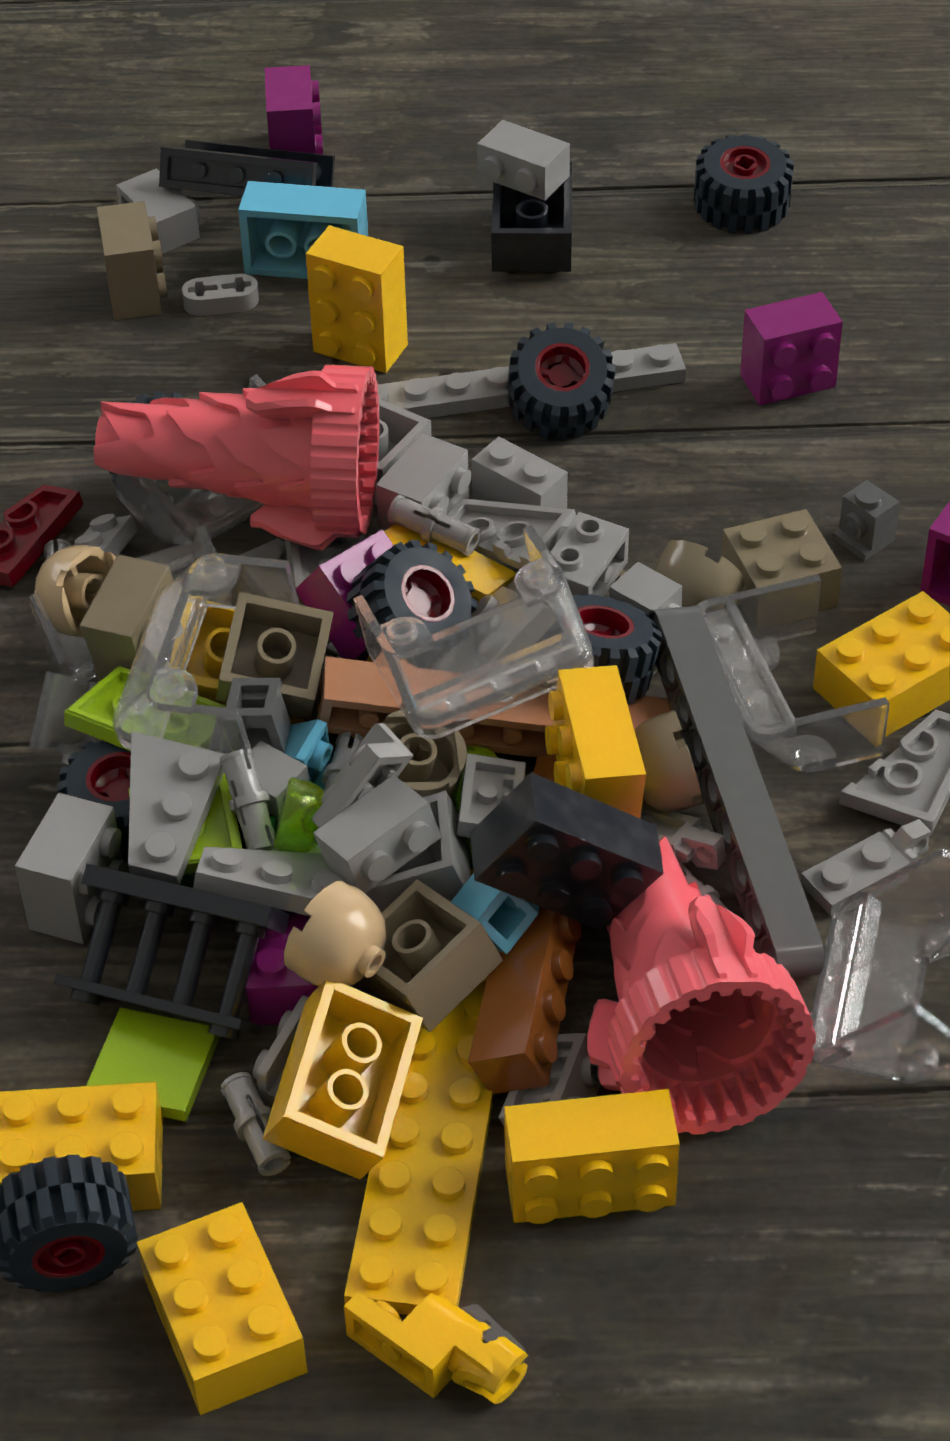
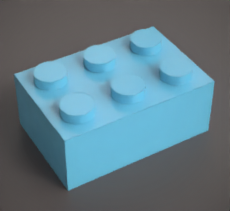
[238,181,368,279]

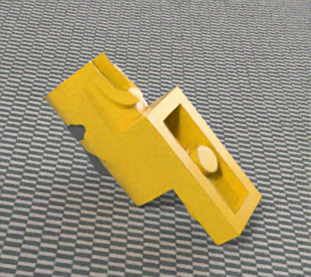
[344,1290,528,1405]

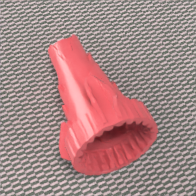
[93,364,379,550]
[587,836,816,1134]

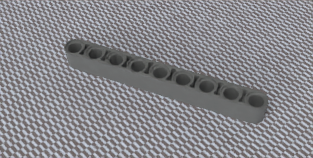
[648,605,825,978]

